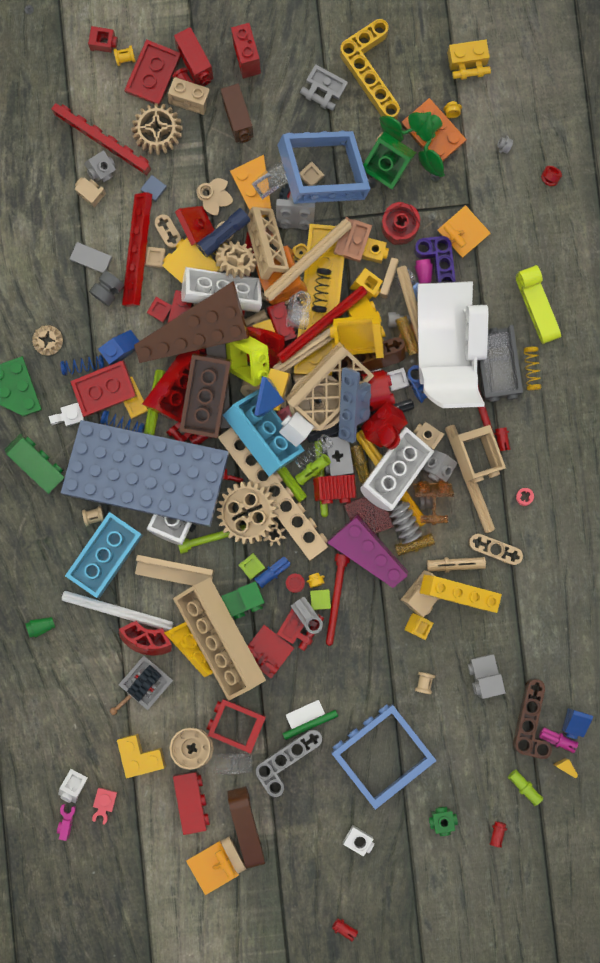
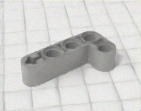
[256,729,322,797]

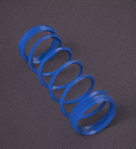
[60,355,104,376]
[100,410,144,433]

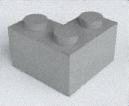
[467,654,506,699]

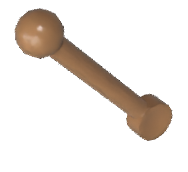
[110,695,132,715]

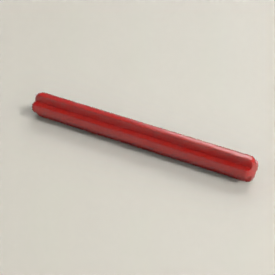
[276,286,368,363]

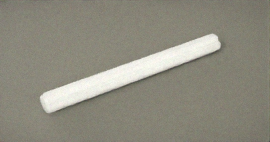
[62,591,173,631]

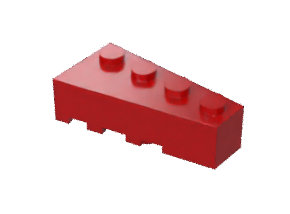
[142,349,207,423]

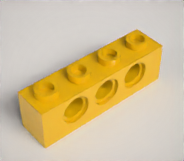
[420,574,502,613]

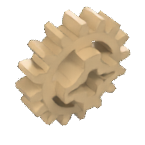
[215,241,257,279]

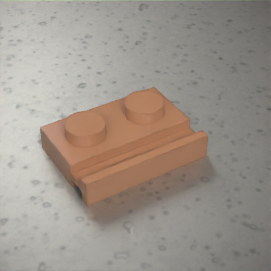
[334,217,372,263]

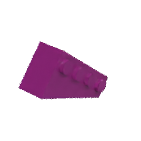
[327,514,408,588]

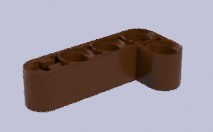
[335,337,406,380]
[513,679,552,759]
[227,786,265,869]

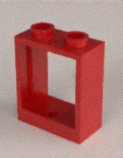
[231,23,261,79]
[174,27,214,86]
[206,698,266,754]

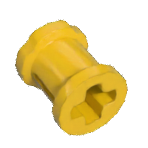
[113,45,136,66]

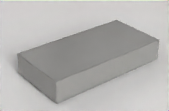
[70,242,112,273]

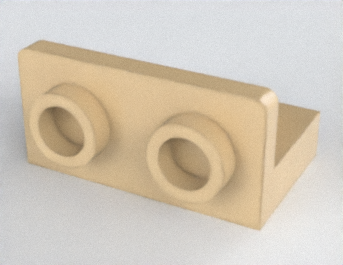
[168,77,209,115]

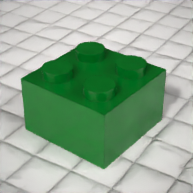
[363,132,417,189]

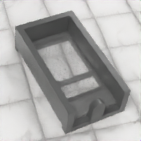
[478,325,523,402]

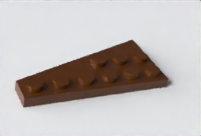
[134,281,249,363]

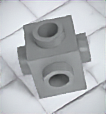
[84,150,116,183]
[423,450,457,482]

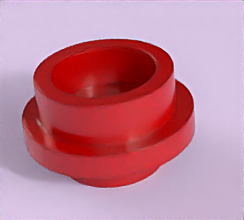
[286,573,305,593]

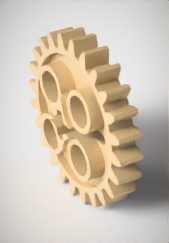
[217,481,279,544]

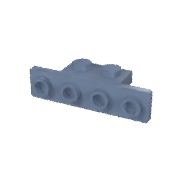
[339,367,371,443]

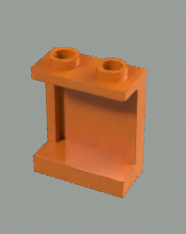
[256,245,308,305]

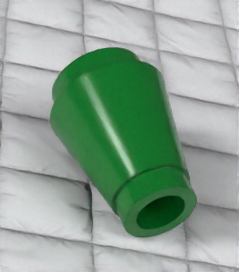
[25,617,55,638]

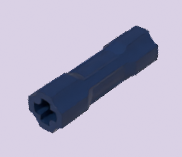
[197,208,250,257]

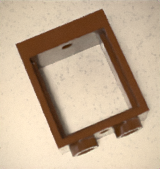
[220,83,254,143]

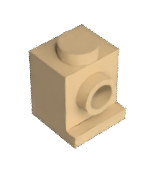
[75,177,106,208]
[413,422,444,450]

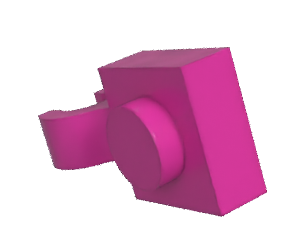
[57,804,76,841]

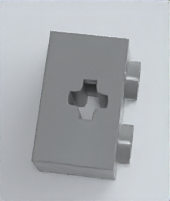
[322,437,354,476]

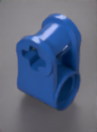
[406,365,427,403]

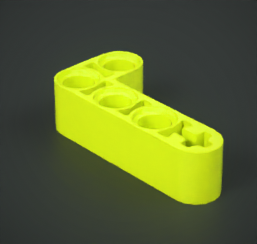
[516,265,561,344]

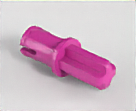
[539,728,578,753]

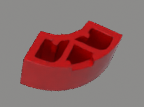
[119,621,172,656]

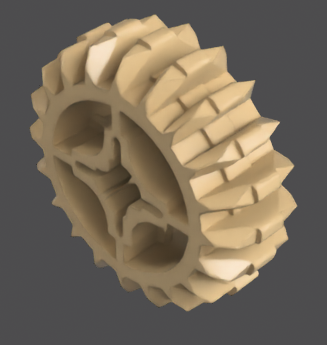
[131,103,183,155]

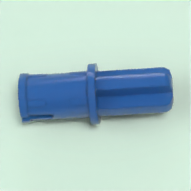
[255,557,291,588]

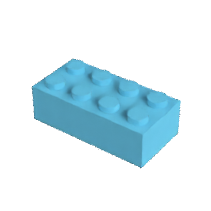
[223,389,305,476]
[65,512,143,598]

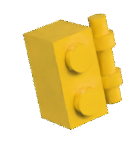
[447,39,491,80]

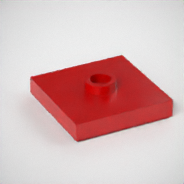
[175,206,214,246]

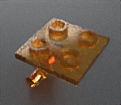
[413,481,454,525]

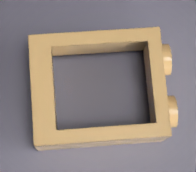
[450,425,506,484]

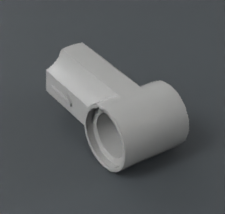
[291,596,323,634]

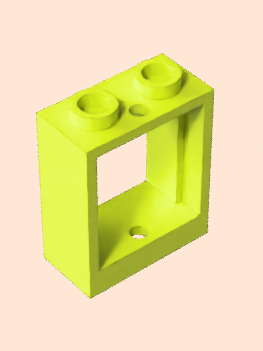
[225,336,270,387]

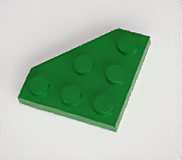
[0,356,42,417]

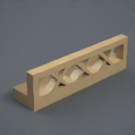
[247,207,289,280]
[135,555,214,586]

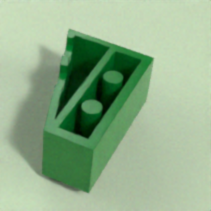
[4,433,65,494]

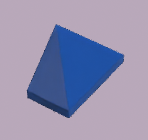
[254,376,285,417]

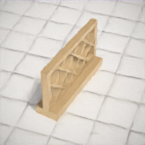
[286,342,374,431]

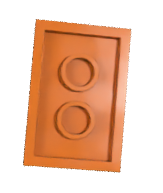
[401,98,467,162]

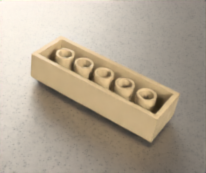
[173,578,266,701]

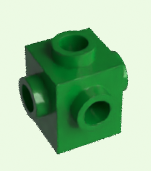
[429,806,458,836]

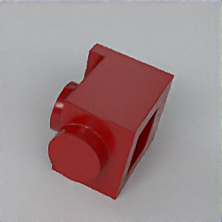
[88,26,118,53]

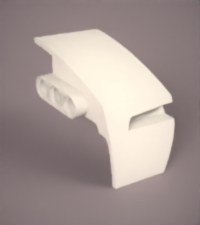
[417,281,488,408]

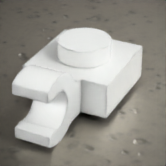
[49,403,85,427]

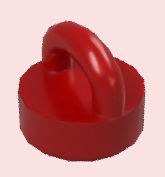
[541,166,562,186]

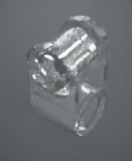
[286,291,311,330]

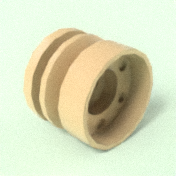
[169,728,214,770]

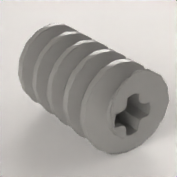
[389,501,422,544]

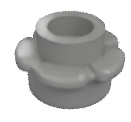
[497,135,513,154]

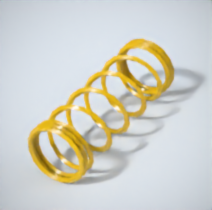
[523,347,542,390]

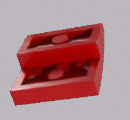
[247,327,285,369]

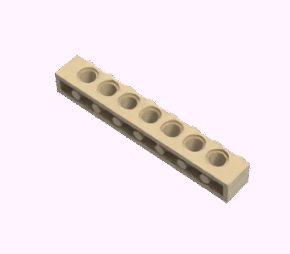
[218,427,328,561]

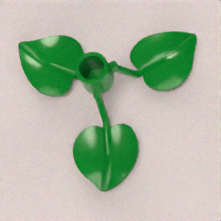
[379,112,445,177]

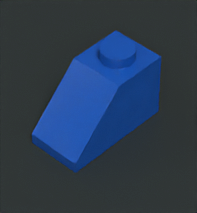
[98,330,139,365]
[562,708,593,739]

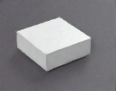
[387,367,410,392]

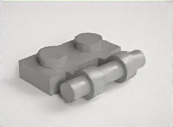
[300,64,348,111]

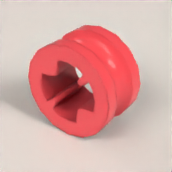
[516,488,534,506]

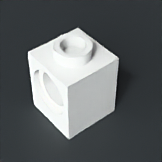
[343,825,375,856]

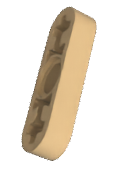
[469,534,523,565]

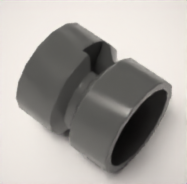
[89,270,125,307]

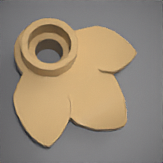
[197,178,233,216]

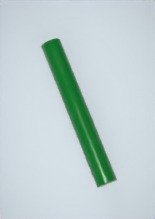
[282,710,338,740]

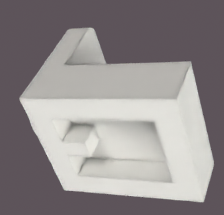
[58,769,88,803]

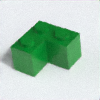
[221,581,265,620]

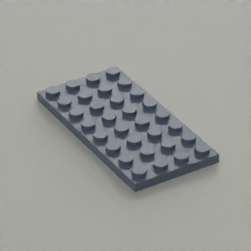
[61,420,229,527]

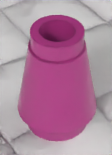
[414,259,433,284]

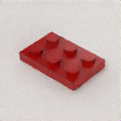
[124,39,181,106]
[70,360,137,417]

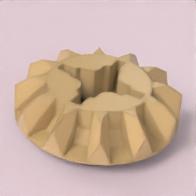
[32,325,63,356]

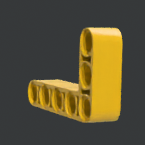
[340,19,400,120]

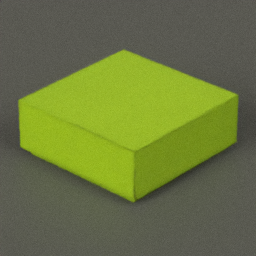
[239,553,265,580]
[310,589,331,610]

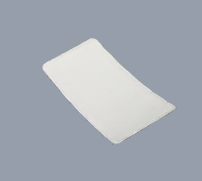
[286,700,325,729]

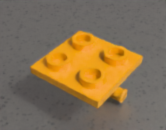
[437,205,491,258]
[186,841,239,895]

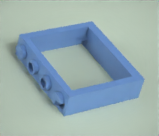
[277,131,370,204]
[331,704,436,810]

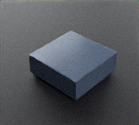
[140,175,167,202]

